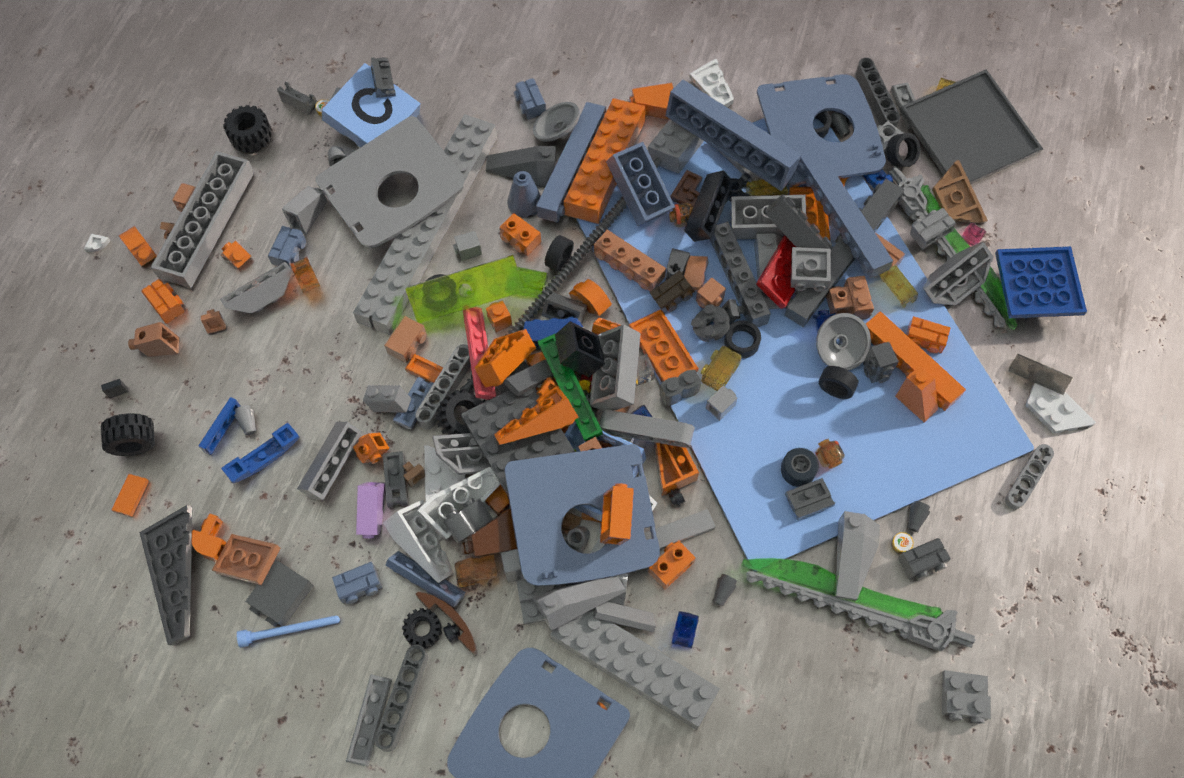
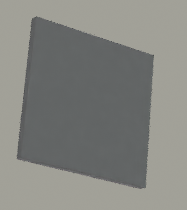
[899,69,1043,184]

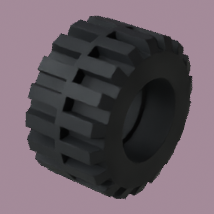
[223,105,272,153]
[436,389,486,435]
[101,413,155,456]

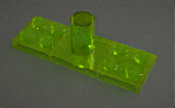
[405,255,525,323]

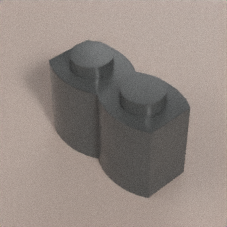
[659,370,701,406]
[444,498,493,542]

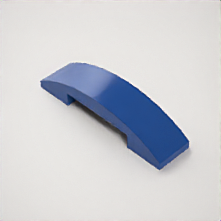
[221,423,300,484]

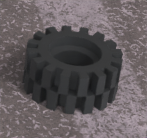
[402,608,442,649]

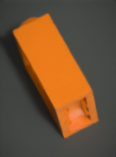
[600,483,634,545]

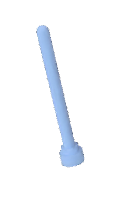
[237,615,340,648]

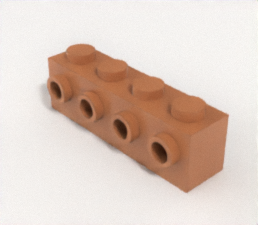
[594,230,666,292]

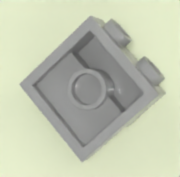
[791,247,831,292]
[517,576,560,625]
[942,670,991,724]

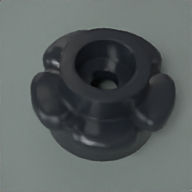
[669,488,686,507]
[443,623,460,643]

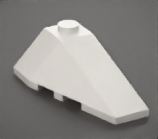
[417,467,500,540]
[383,500,453,583]

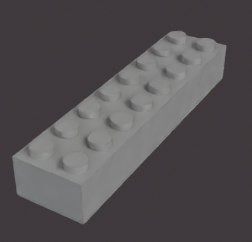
[151,151,254,288]
[550,610,720,730]

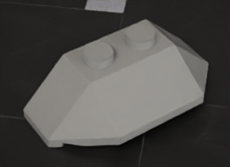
[923,242,994,305]
[220,262,292,314]
[432,433,491,475]

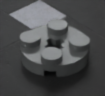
[691,304,730,342]

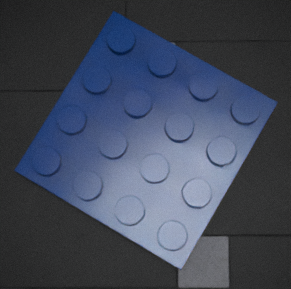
[995,246,1087,318]

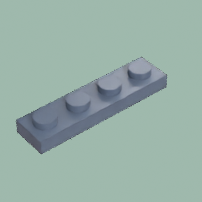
[385,551,466,607]

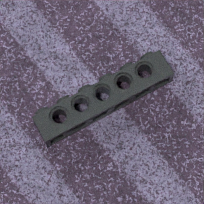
[710,222,771,327]

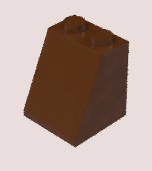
[461,509,517,559]

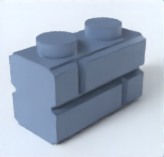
[513,78,546,120]
[268,226,306,269]
[332,561,382,604]

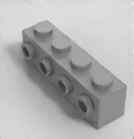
[297,422,362,500]

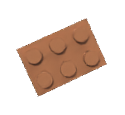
[212,534,281,585]

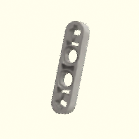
[1005,444,1054,509]

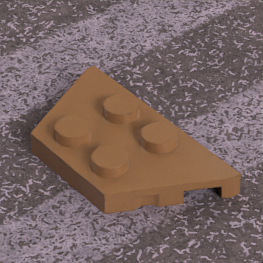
[932,160,988,224]

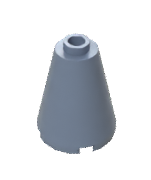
[507,171,541,218]

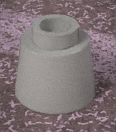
[328,146,346,167]

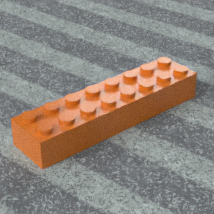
[564,98,645,224]

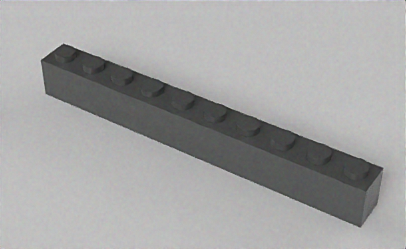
[785,179,905,327]

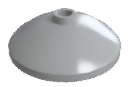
[533,102,580,142]
[816,313,871,370]

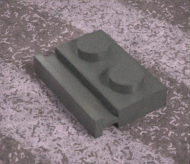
[785,478,835,520]

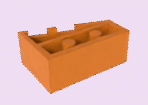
[474,329,536,388]
[654,442,699,496]

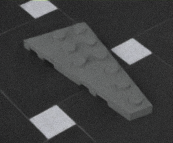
[139,505,192,645]

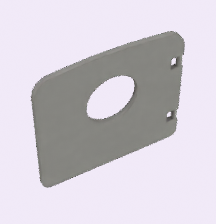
[315,116,465,248]

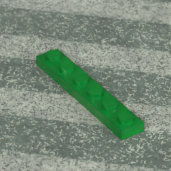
[537,334,603,442]

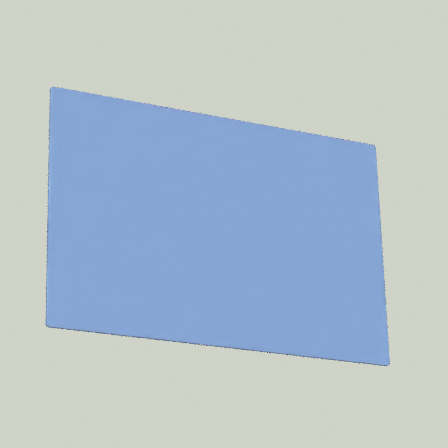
[576,118,1034,572]

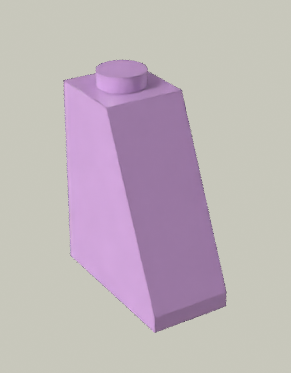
[356,482,386,538]

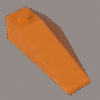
[494,386,578,445]

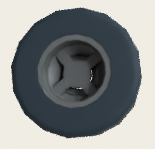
[781,447,819,487]

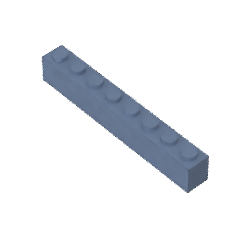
[536,102,606,222]
[797,147,893,278]

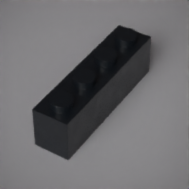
[684,170,734,242]

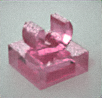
[960,222,986,246]

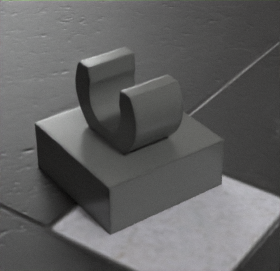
[722,299,745,325]

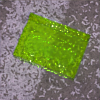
[505,266,547,298]

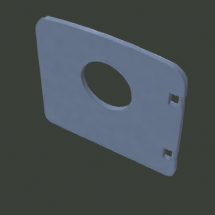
[757,74,886,185]
[504,444,660,586]
[447,648,630,778]

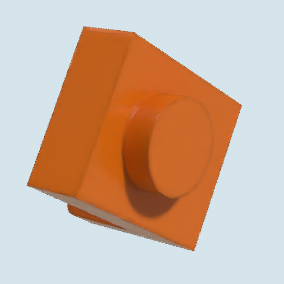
[221,240,251,269]

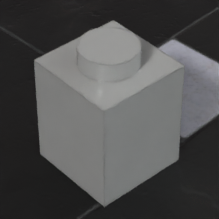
[453,231,482,261]
[706,386,738,421]

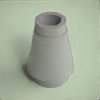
[234,405,256,435]

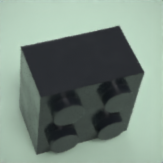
[555,321,605,377]

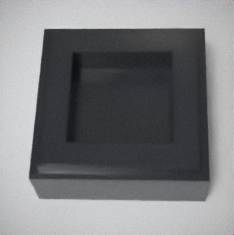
[101,379,128,399]

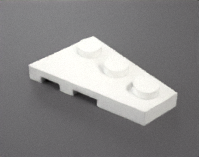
[689,58,734,107]

